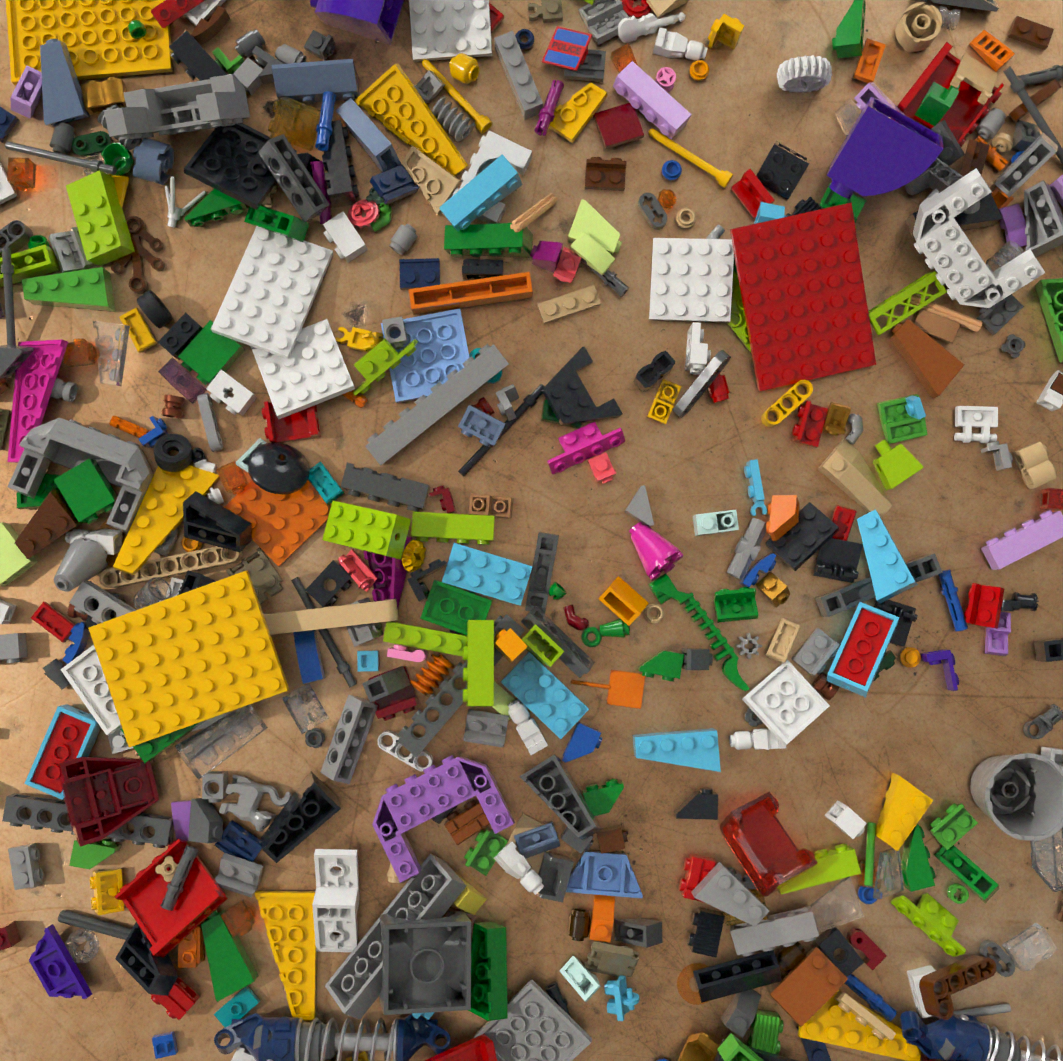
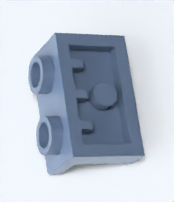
[458,405,506,447]

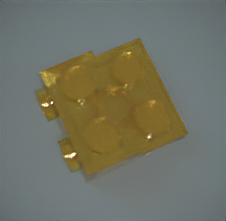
[268,97,321,151]

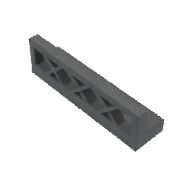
[521,606,595,678]

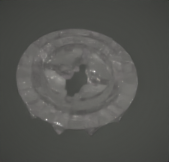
[65,929,99,964]

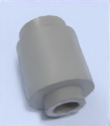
[275,44,307,64]
[976,108,1006,140]
[389,224,418,255]

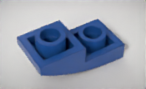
[739,553,776,587]
[62,622,90,664]

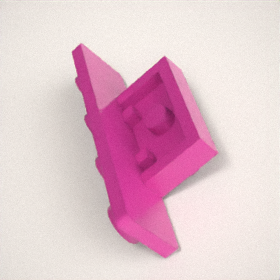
[547,421,625,474]

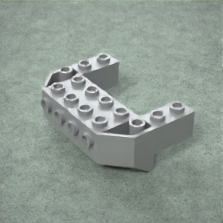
[104,74,250,140]
[8,418,154,533]

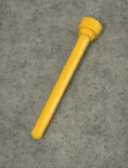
[422,59,493,134]
[648,129,733,188]

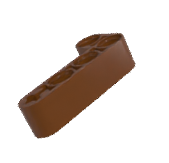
[919,955,997,1020]

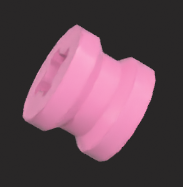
[655,67,676,92]

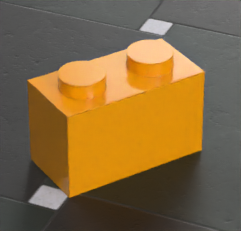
[598,576,649,626]
[494,628,528,663]

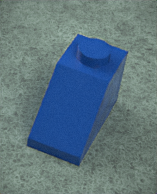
[561,721,603,763]

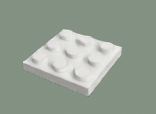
[742,660,830,746]

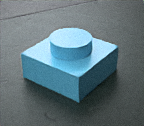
[905,395,926,419]
[357,650,379,672]

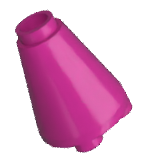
[629,522,684,581]

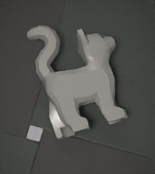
[219,774,292,832]

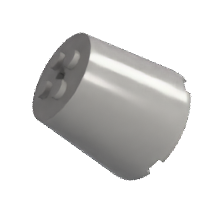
[970,753,1063,841]

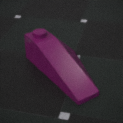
[364,536,412,610]

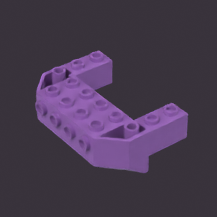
[372,755,515,883]

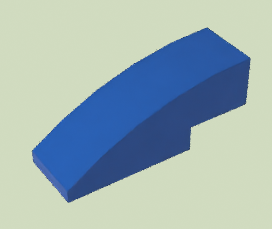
[293,630,325,684]

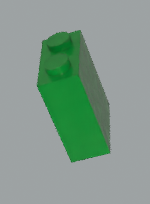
[178,320,245,385]
[54,458,118,524]

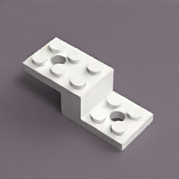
[312,849,360,952]

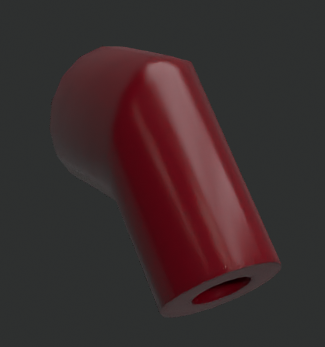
[563,605,589,630]

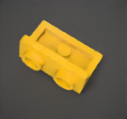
[707,14,745,50]

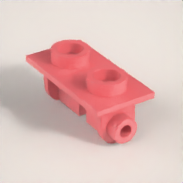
[338,549,378,592]

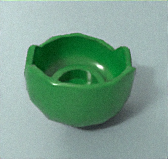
[101,142,133,176]

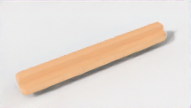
[510,193,558,232]
[905,295,983,332]

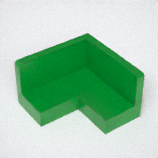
[915,82,960,126]

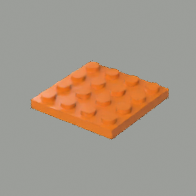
[224,460,332,567]

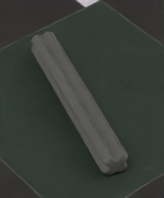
[58,910,132,940]

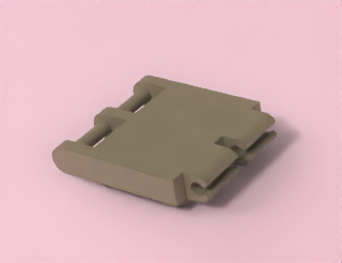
[226,547,283,605]
[584,942,639,977]

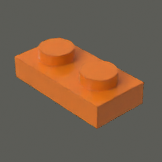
[853,38,886,83]

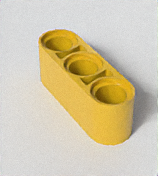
[761,380,813,428]

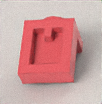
[553,247,582,283]
[588,452,616,484]

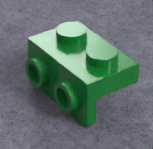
[819,183,867,223]
[713,587,759,623]

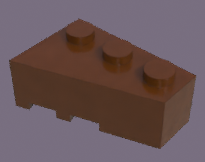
[15,487,81,559]

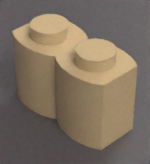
[1013,442,1057,489]

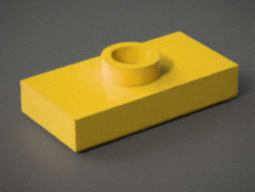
[119,307,158,353]

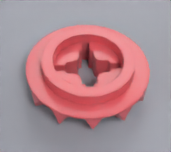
[347,199,379,229]

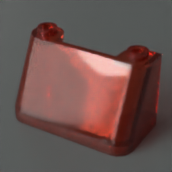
[720,791,818,897]

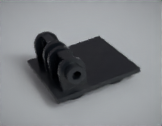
[813,538,863,583]
[874,600,918,647]

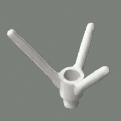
[165,176,206,228]

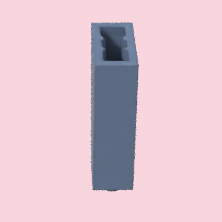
[40,39,90,127]
[335,98,402,172]

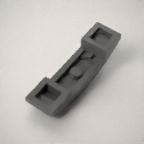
[525,532,559,614]

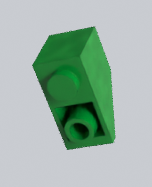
[638,650,684,682]
[582,779,624,816]

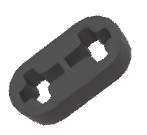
[638,193,667,230]
[979,940,1015,977]

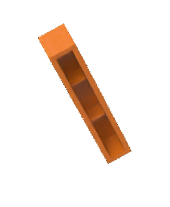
[409,272,533,315]

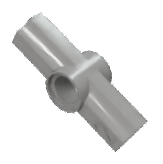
[727,518,766,580]

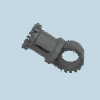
[1023,704,1063,739]

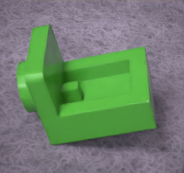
[212,47,244,75]

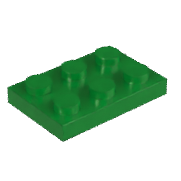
[420,580,492,635]

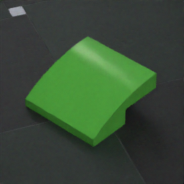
[877,394,928,444]

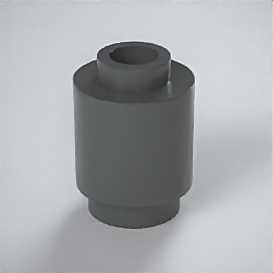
[235,29,266,58]
[50,122,75,155]

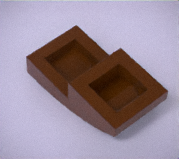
[191,5,230,45]

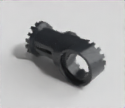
[1001,592,1039,611]

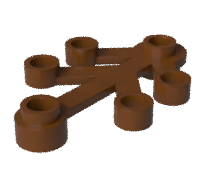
[111,216,165,294]

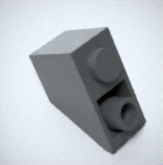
[362,666,411,702]

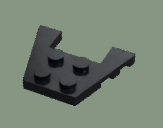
[541,346,623,426]

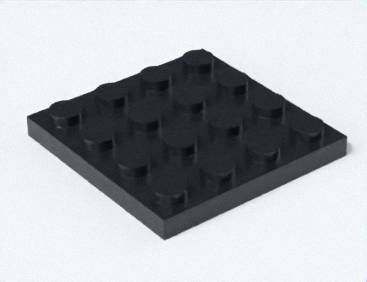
[184,123,297,210]

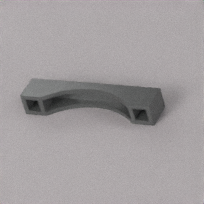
[815,553,943,617]

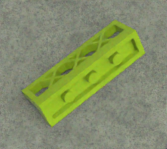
[868,271,947,335]

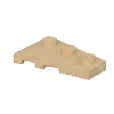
[402,146,461,215]

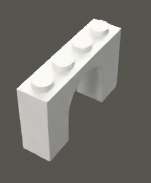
[453,131,532,224]

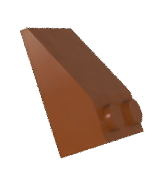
[769,947,848,1027]

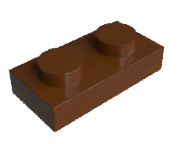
[1008,16,1054,50]

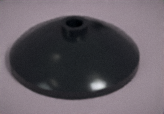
[247,442,310,495]

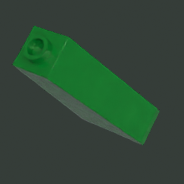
[201,909,259,1002]

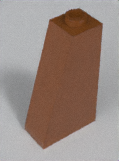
[890,319,964,399]

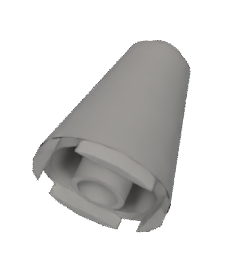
[54,538,108,592]

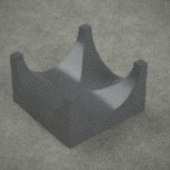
[379,911,471,1015]

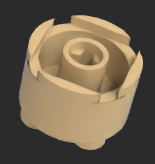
[895,2,942,53]

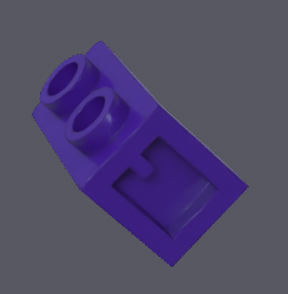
[920,649,959,691]

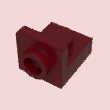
[429,485,456,514]

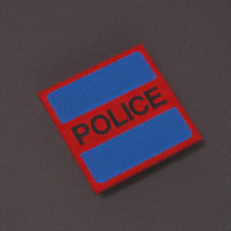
[541,26,593,71]

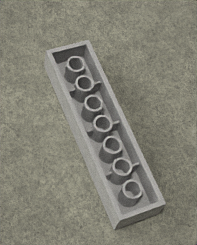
[325,854,466,1019]

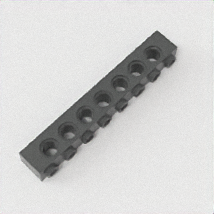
[397,614,525,757]
[2,793,175,848]

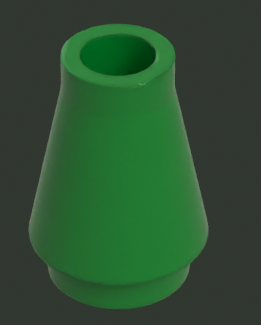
[600,619,630,638]

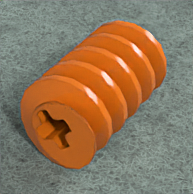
[410,652,455,696]

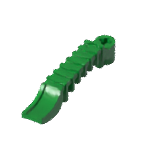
[648,573,750,691]

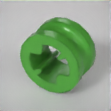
[947,883,969,904]

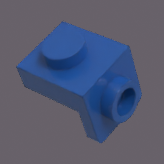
[139,416,168,448]

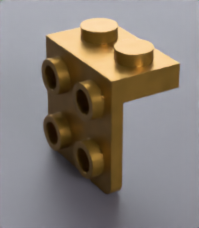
[678,1032,720,1061]

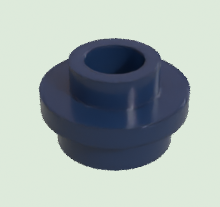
[515,29,534,50]

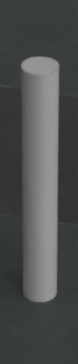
[953,1003,1011,1017]

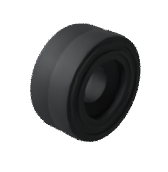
[137,290,173,329]
[154,434,192,472]

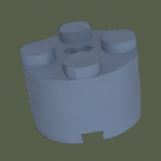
[133,138,174,185]

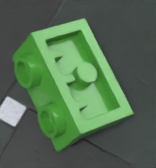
[929,803,978,850]
[464,826,508,876]

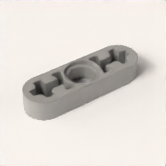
[197,393,223,452]

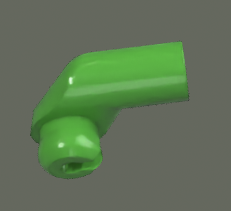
[370,202,392,232]

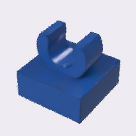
[152,1031,178,1059]

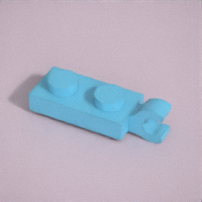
[744,459,767,516]

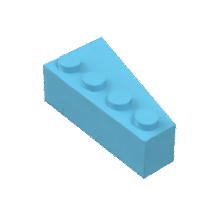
[439,154,523,232]
[857,509,918,603]
[633,728,721,772]

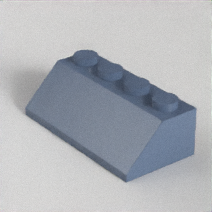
[271,59,360,106]

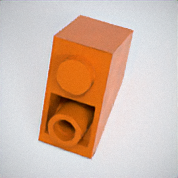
[766,495,800,541]

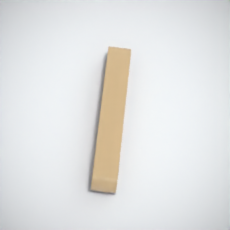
[99,547,243,588]
[263,599,399,635]

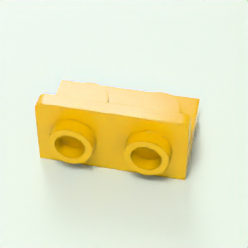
[89,868,124,916]

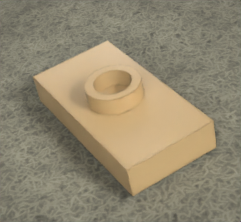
[766,618,801,664]

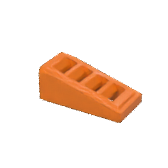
[969,30,1015,72]

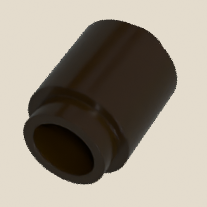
[568,908,590,941]
[777,941,806,972]

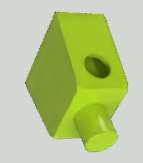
[873,439,924,491]
[521,624,564,667]

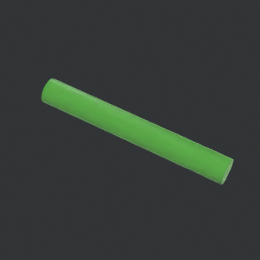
[864,822,876,887]

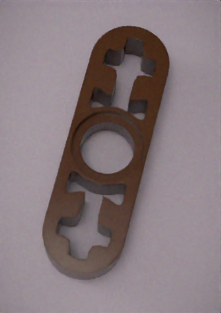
[1009,79,1062,122]

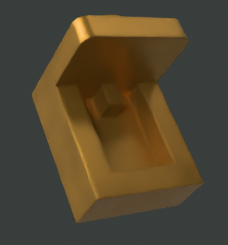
[824,402,851,436]
[756,572,790,607]

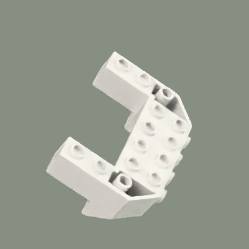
[913,168,1045,308]

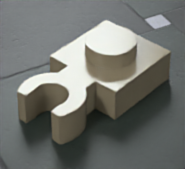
[528,0,563,23]

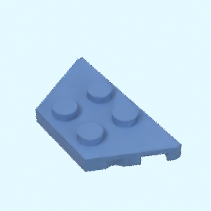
[566,850,643,898]

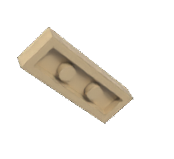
[537,285,601,324]
[834,991,896,1040]

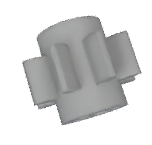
[735,633,762,659]

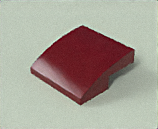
[593,103,644,149]

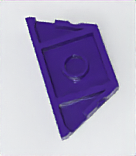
[29,924,93,999]

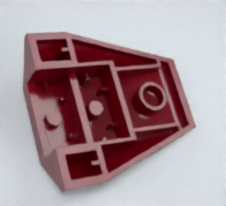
[59,757,160,847]

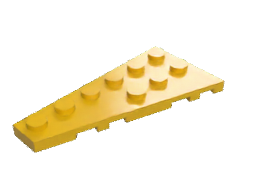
[354,63,468,176]
[113,465,221,575]
[254,891,317,1020]
[798,990,921,1061]

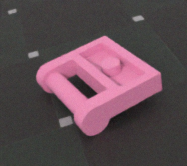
[387,644,428,662]

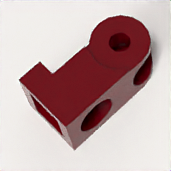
[847,928,887,971]

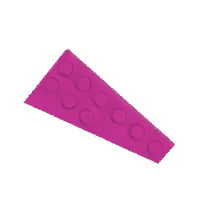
[7,339,68,463]

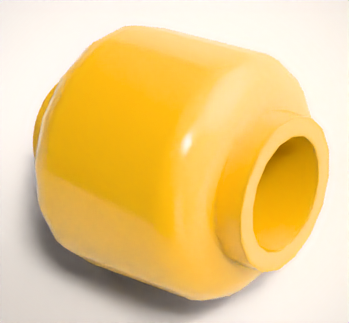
[449,53,480,84]

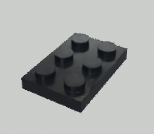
[766,502,839,571]

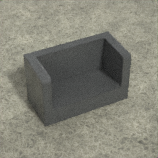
[537,852,574,902]

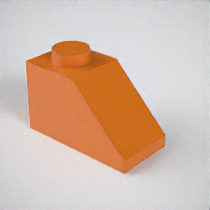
[589,895,615,943]

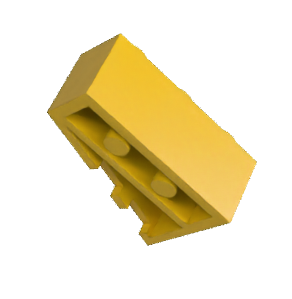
[875,773,933,851]

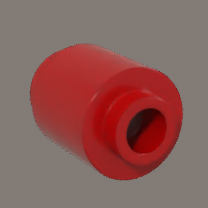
[708,374,730,403]

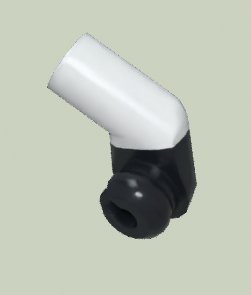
[192,448,217,473]

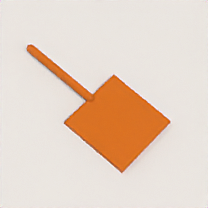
[571,670,645,709]

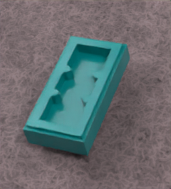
[308,461,344,505]
[214,985,260,1027]

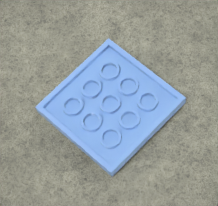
[381,308,470,403]

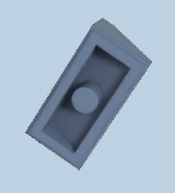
[514,822,560,859]

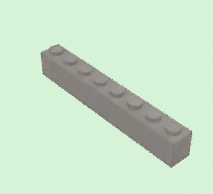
[365,344,509,465]

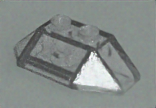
[1030,827,1063,892]

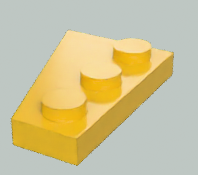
[548,83,608,143]

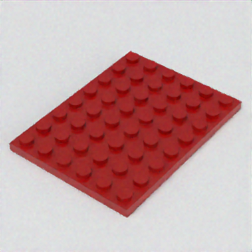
[730,203,877,391]

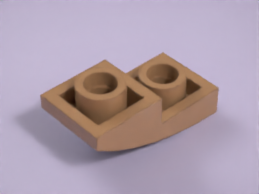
[914,309,961,344]
[469,494,514,518]

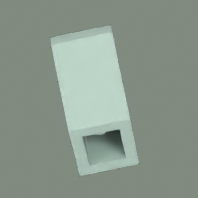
[692,510,739,536]

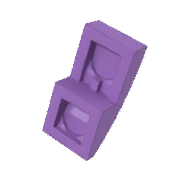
[998,204,1027,250]
[985,612,1011,656]
[171,800,191,841]

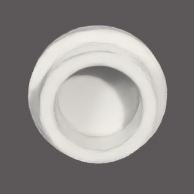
[207,488,224,505]

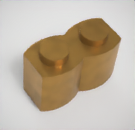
[81,77,126,114]

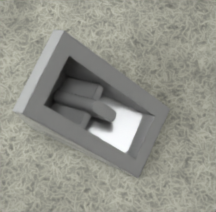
[624,485,654,527]

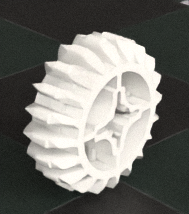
[777,55,832,93]

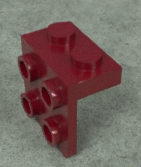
[368,666,419,721]

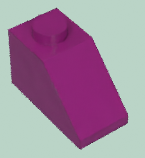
[530,241,563,273]

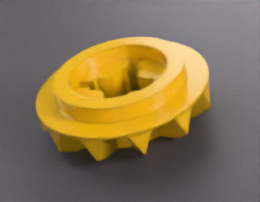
[402,540,426,572]

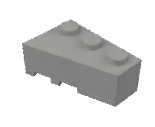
[1024,180,1063,257]
[691,861,769,926]

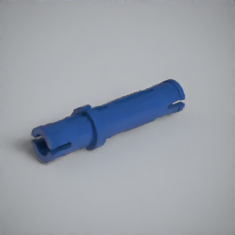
[315,91,336,151]
[938,569,968,632]
[844,973,897,1022]

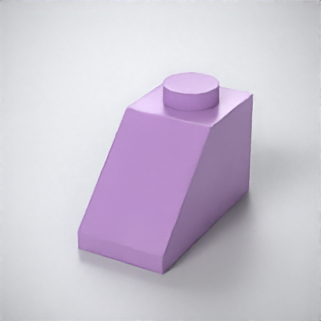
[10,65,42,119]

